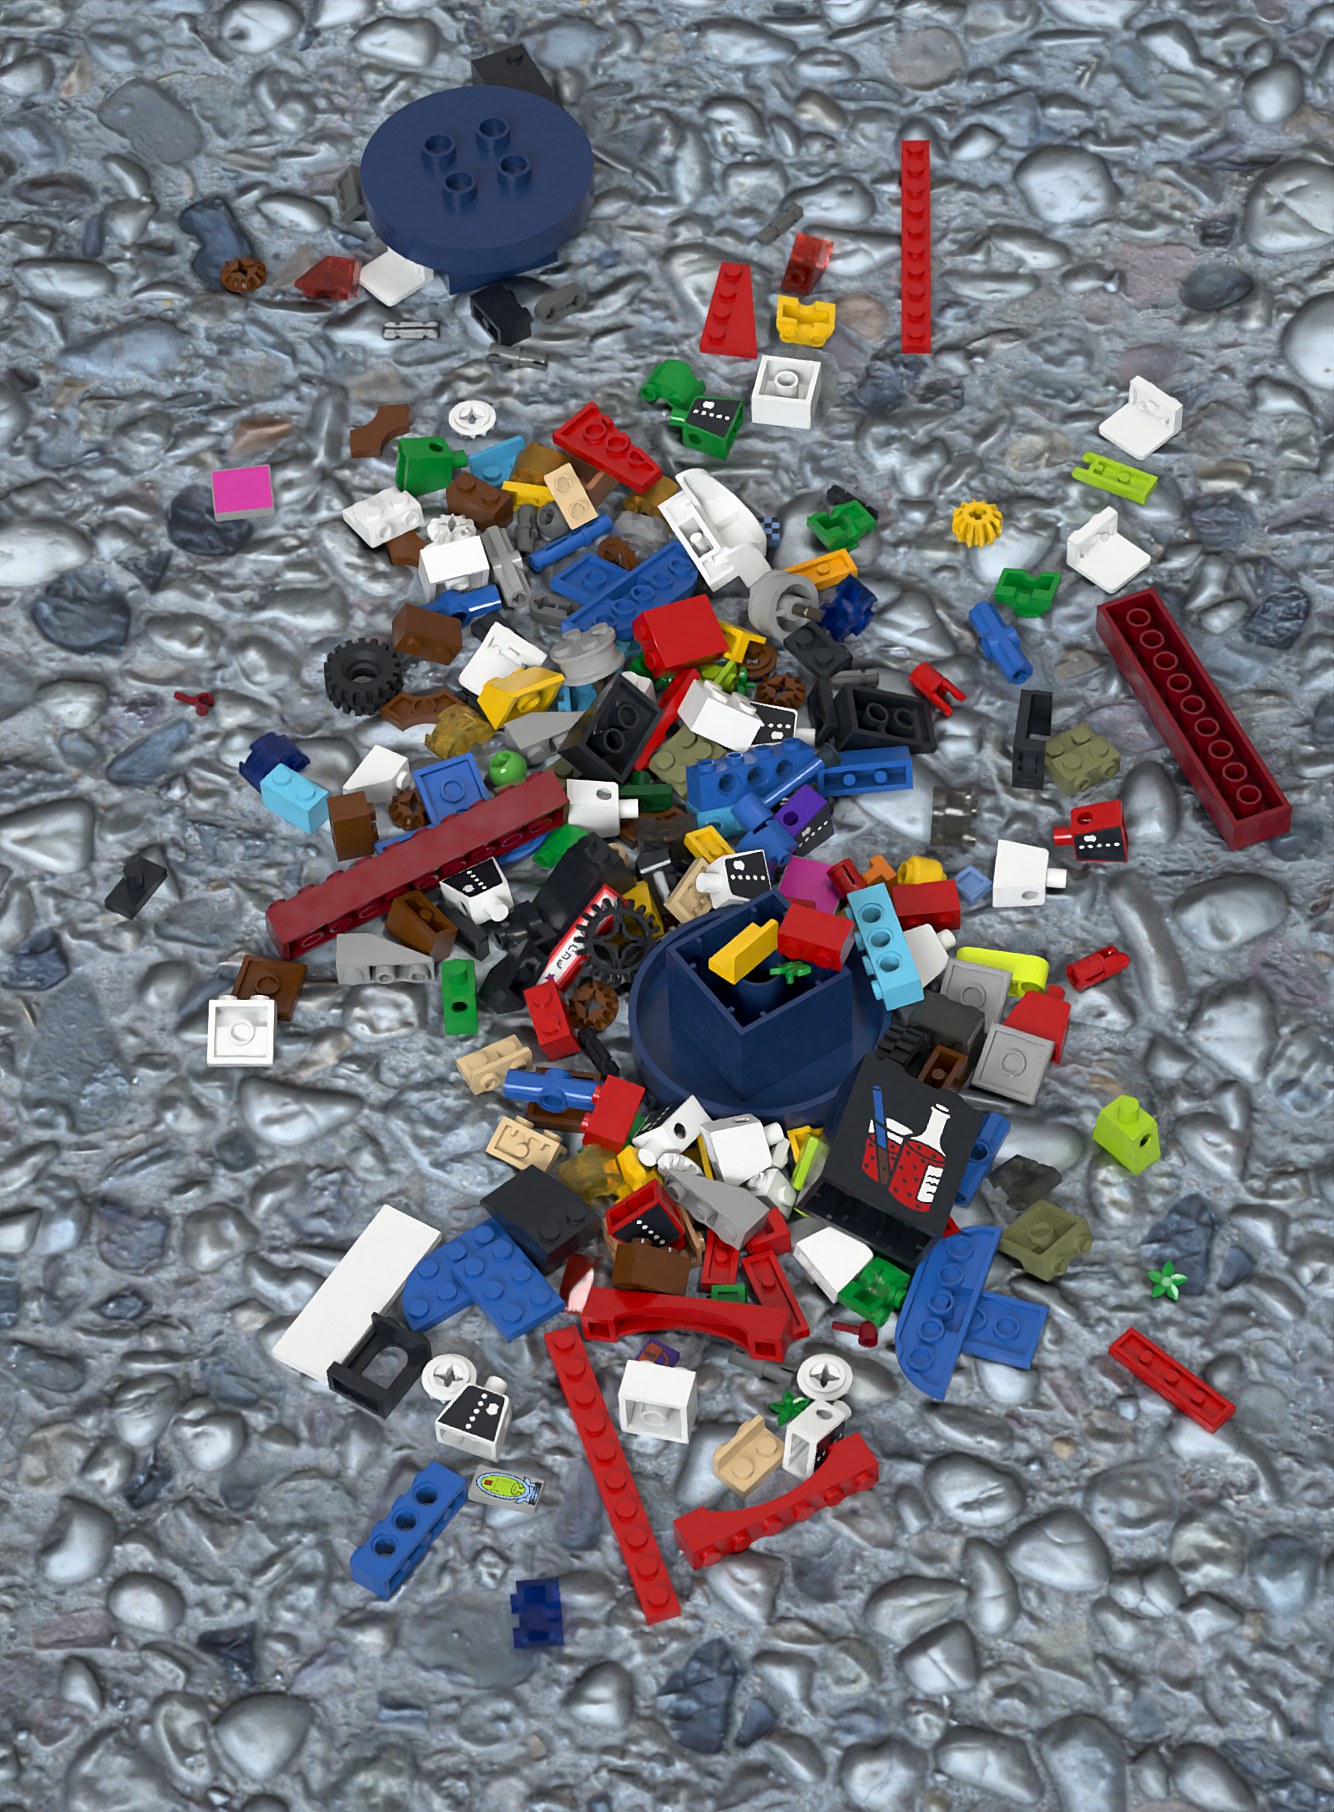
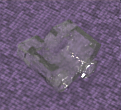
[609,511,671,560]

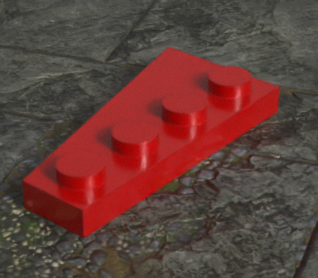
[699,262,757,359]
[552,401,663,495]

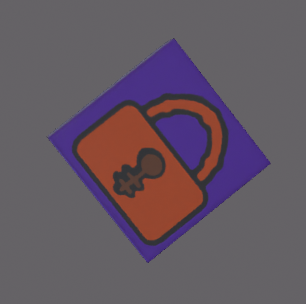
[634,1338,680,1368]

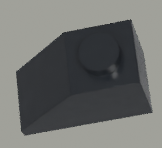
[477,939,550,1015]

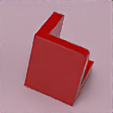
[744,1207,791,1257]

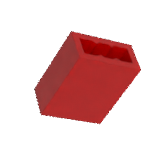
[631,594,730,679]

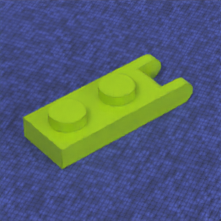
[1071,451,1158,505]

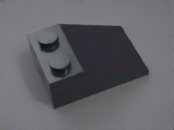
[557,673,665,785]
[833,683,937,755]
[531,831,637,940]
[480,1164,600,1273]

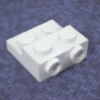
[342,486,425,548]
[207,995,277,1067]

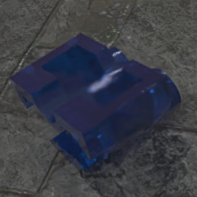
[814,573,878,643]
[238,732,311,794]
[510,1577,565,1651]

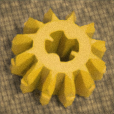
[952,498,1003,549]

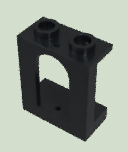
[1012,689,1053,790]
[326,1312,432,1420]

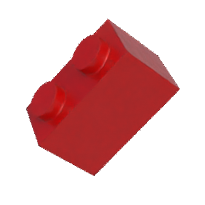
[891,879,961,932]
[777,903,855,971]
[523,979,581,1062]
[580,1074,646,1157]

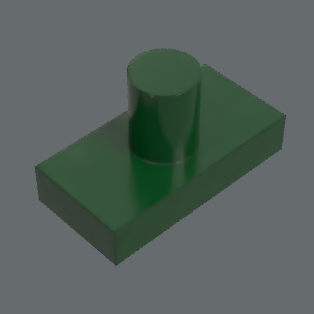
[618,770,673,814]

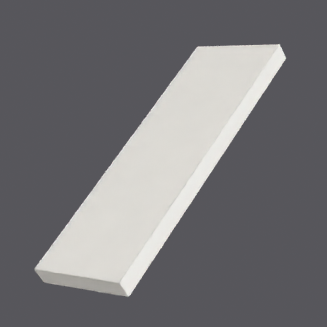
[271,1204,442,1386]

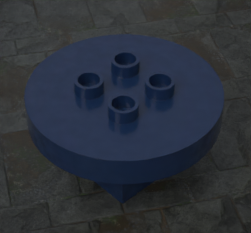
[360,85,595,296]
[628,887,892,1137]

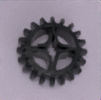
[573,896,661,985]

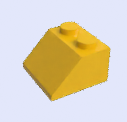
[477,666,565,730]

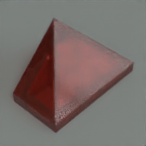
[559,1253,603,1316]

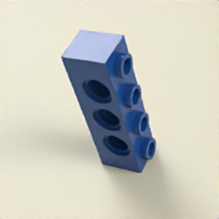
[686,737,816,812]
[350,1460,468,1600]

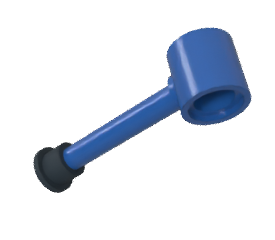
[730,742,842,834]

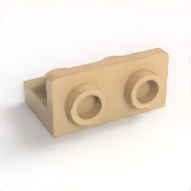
[543,462,598,530]
[664,857,713,928]
[456,1034,533,1095]
[485,1116,568,1175]
[713,1414,785,1500]

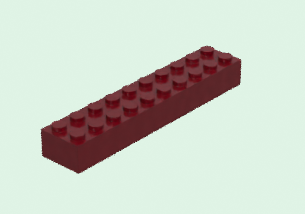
[1096,587,1292,851]
[265,769,570,962]

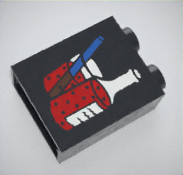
[794,1053,985,1270]

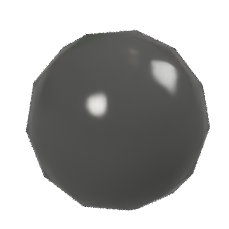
[537,501,571,539]

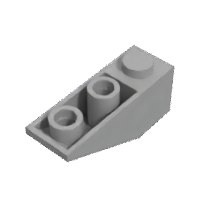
[504,711,585,767]
[336,933,435,985]
[662,1168,770,1251]

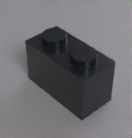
[469,282,533,346]

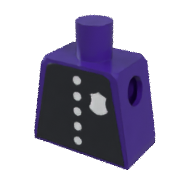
[771,784,835,857]

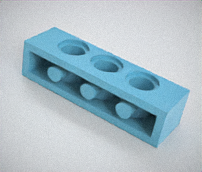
[844,882,925,1011]

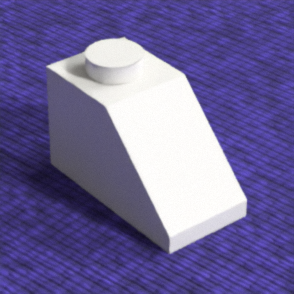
[342,745,411,804]

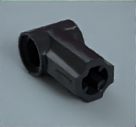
[637,846,679,915]

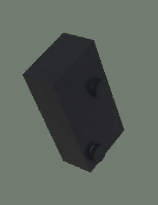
[471,44,566,111]

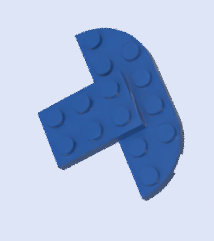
[550,539,699,641]
[374,751,552,888]
[403,1217,565,1344]
[895,1226,1049,1401]

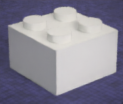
[751,355,821,430]
[418,535,489,603]
[677,679,762,753]
[618,1359,698,1444]

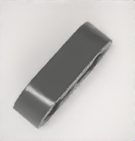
[534,283,588,325]
[529,593,583,628]

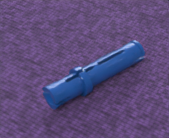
[528,513,614,572]

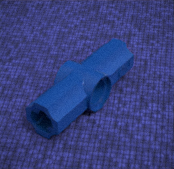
[419,584,502,629]
[969,601,1033,686]
[504,1068,604,1112]
[954,1112,1011,1207]

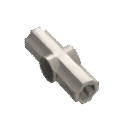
[480,525,532,610]

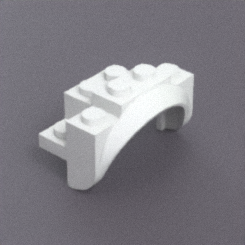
[658,468,772,592]

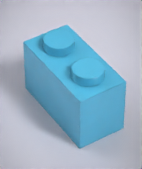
[260,763,329,835]

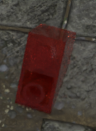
[780,232,834,297]
[294,256,362,302]

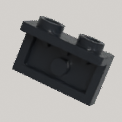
[783,620,853,680]

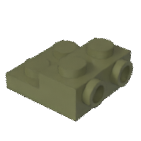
[1045,723,1121,797]
[648,724,728,802]
[998,1199,1094,1281]

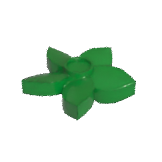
[737,667,755,697]
[770,961,811,984]
[1147,1260,1188,1301]
[768,1390,810,1426]

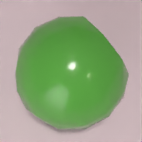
[488,750,528,787]

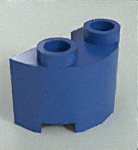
[734,819,799,885]

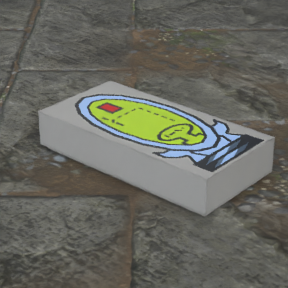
[468,1464,546,1516]

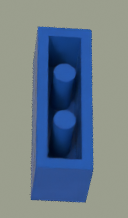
[814,746,913,797]

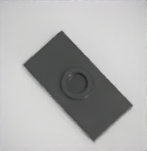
[334,164,365,225]

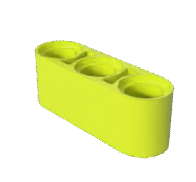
[955,947,1049,998]

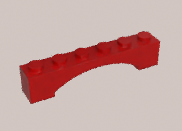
[581,1286,793,1363]
[673,1432,879,1570]

